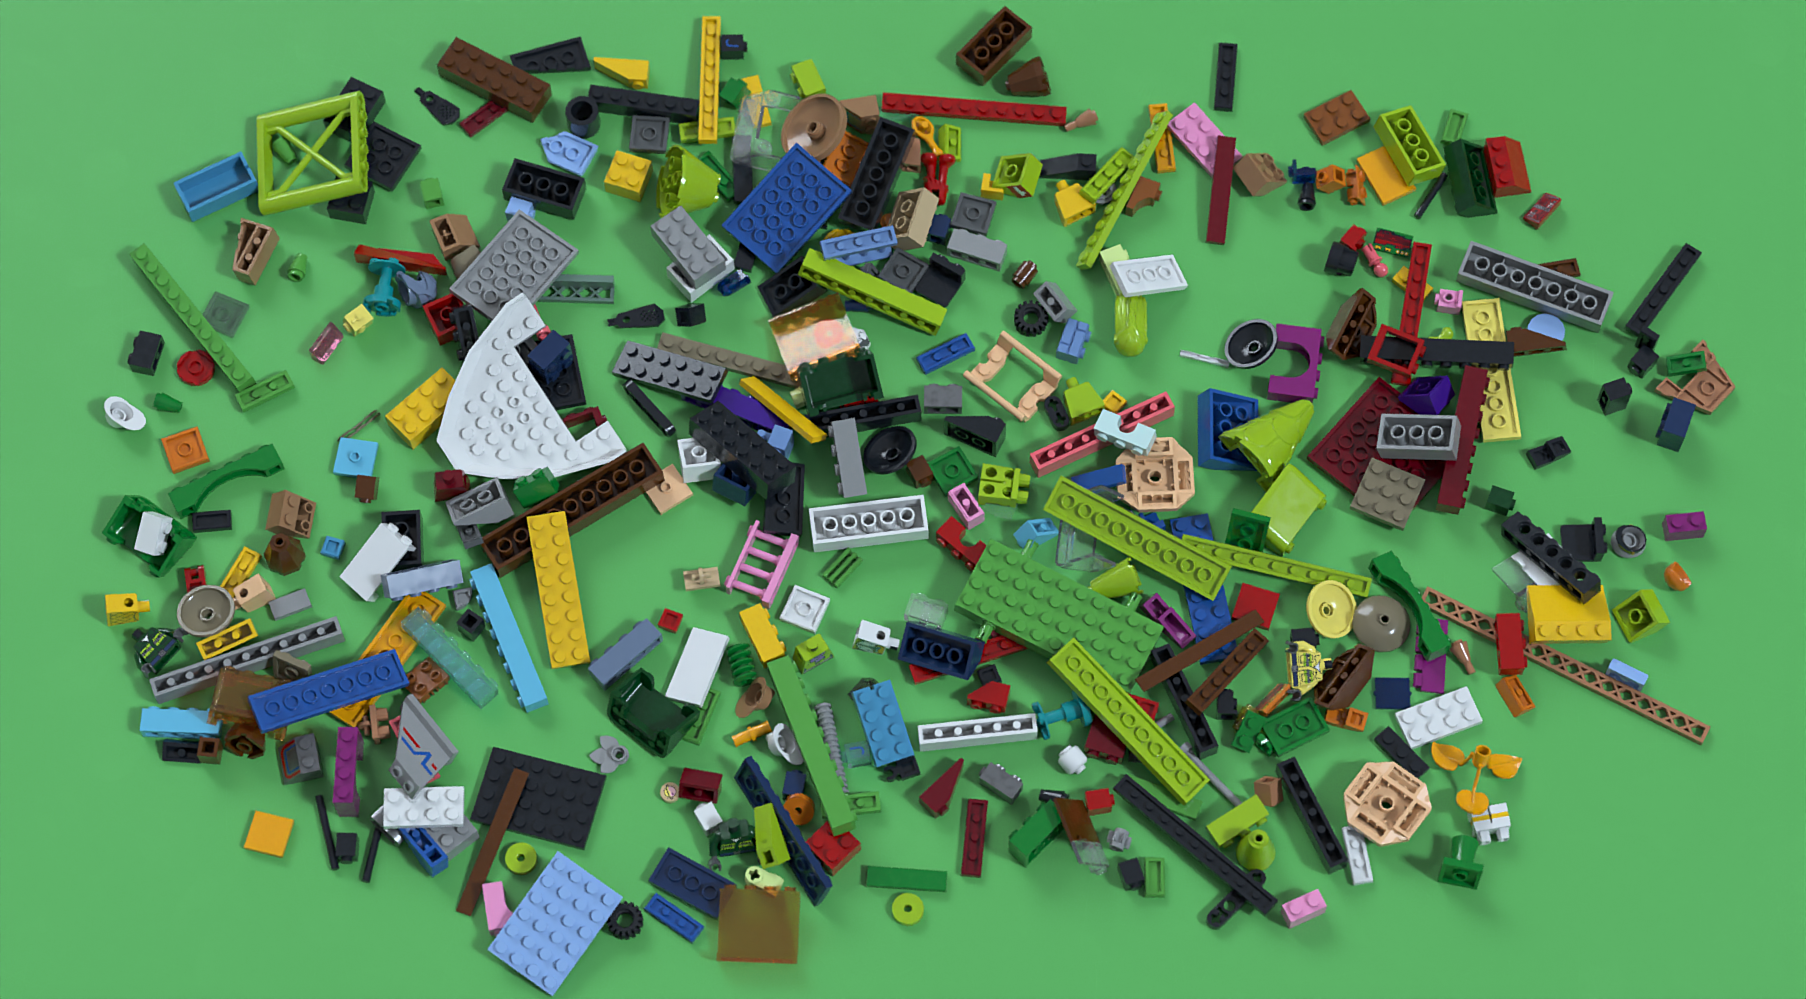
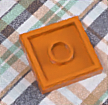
[161,426,210,474]

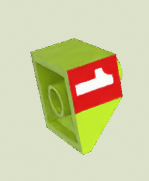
[991,153,1043,198]

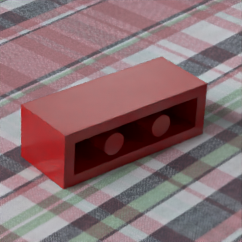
[1494,613,1527,675]

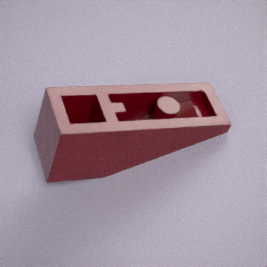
[919,757,964,819]

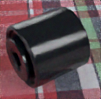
[565,96,601,139]

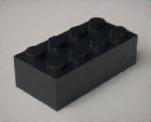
[502,158,586,220]

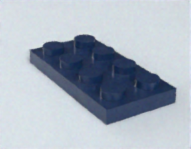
[648,847,737,920]

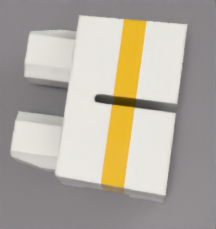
[1467,803,1511,846]

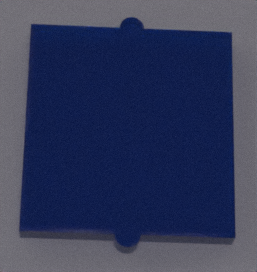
[1373,678,1412,710]

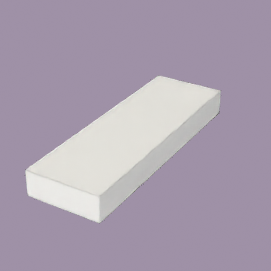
[1341,826,1373,886]

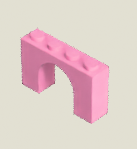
[482,881,513,937]

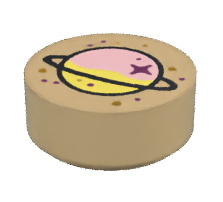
[660,782,679,803]

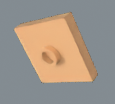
[645,464,693,515]

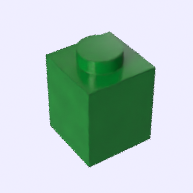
[719,77,751,110]

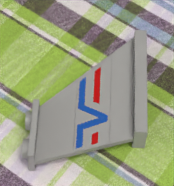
[389,694,459,799]

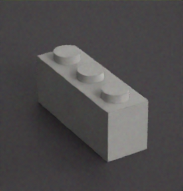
[947,228,1007,272]

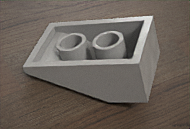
[445,477,514,526]

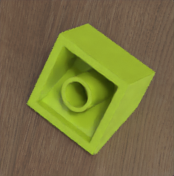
[1612,589,1670,643]

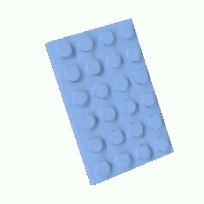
[487,851,623,996]

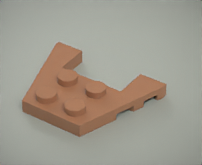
[1654,339,1735,415]

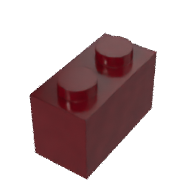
[678,767,723,804]

